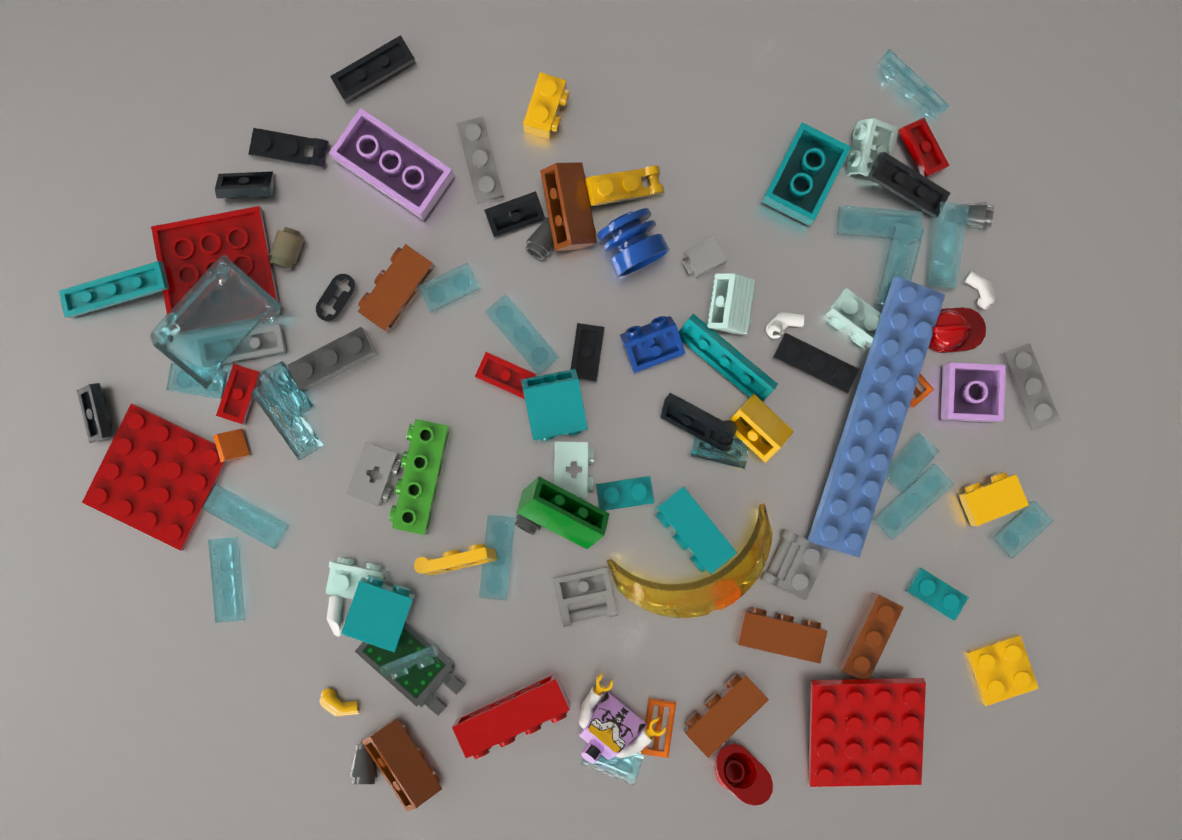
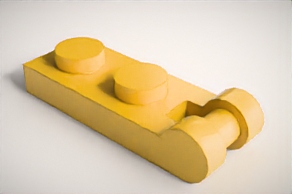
[585,165,665,206]
[414,544,497,575]

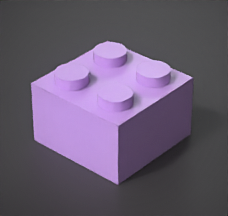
[941,362,1006,423]

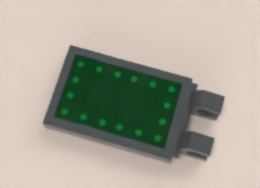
[354,621,466,716]

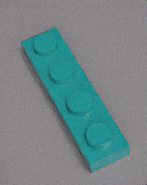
[58,261,169,318]
[678,313,778,402]

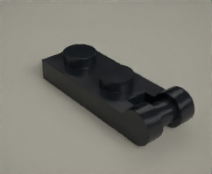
[248,128,329,169]
[660,393,737,451]

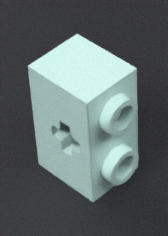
[554,442,594,498]

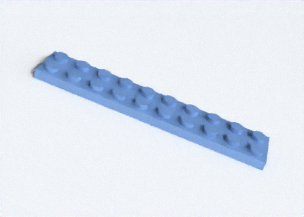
[807,277,946,558]

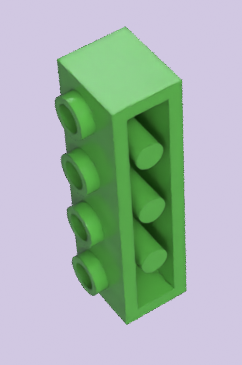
[389,419,450,535]

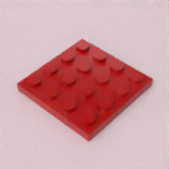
[151,206,281,335]
[82,403,227,551]
[809,678,926,787]

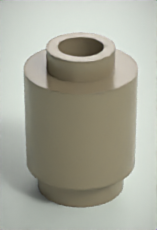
[269,227,304,270]

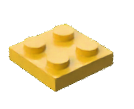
[966,634,1039,706]

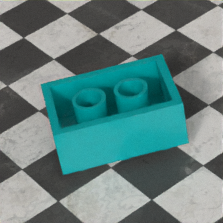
[761,122,851,226]
[655,486,737,574]

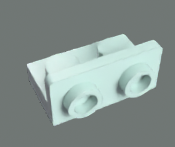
[846,118,899,176]
[826,288,881,348]
[325,557,387,599]

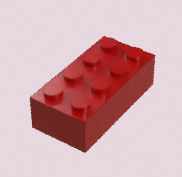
[452,673,571,759]

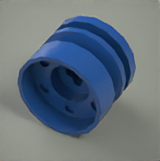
[597,208,670,277]

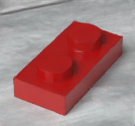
[898,118,950,178]
[475,352,536,399]
[216,363,262,425]

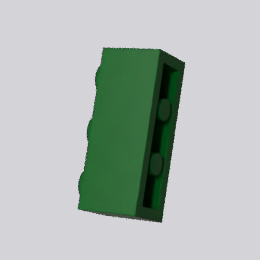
[516,476,610,549]

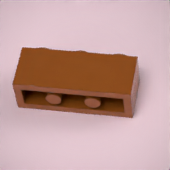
[540,162,597,251]
[357,244,435,333]
[838,593,904,679]
[736,607,827,664]
[683,672,769,758]
[361,718,442,812]

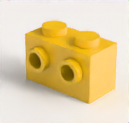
[523,72,570,140]
[729,394,794,462]
[958,471,1029,526]

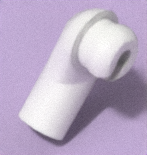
[964,270,997,310]
[766,312,804,339]
[327,596,345,637]

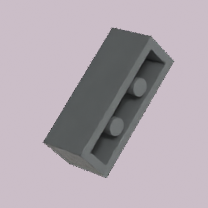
[287,327,378,392]

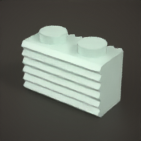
[707,273,755,335]

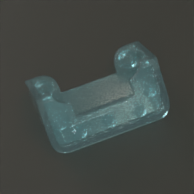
[150,255,282,389]

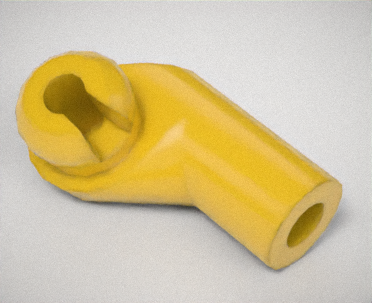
[320,688,359,716]

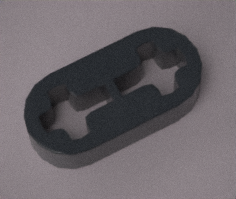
[316,274,357,323]

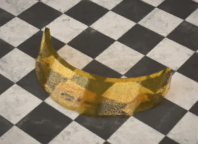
[607,503,773,618]

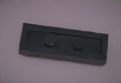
[330,35,415,102]
[867,152,950,217]
[772,333,860,394]

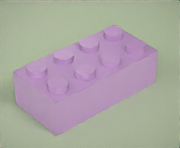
[329,108,455,220]

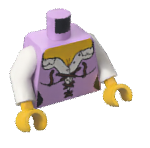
[579,673,667,764]

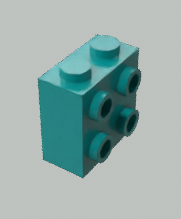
[521,369,588,441]
[341,575,415,652]

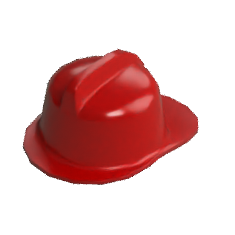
[928,307,986,353]
[715,744,773,806]

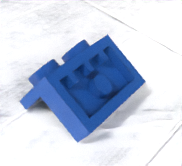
[620,316,686,373]

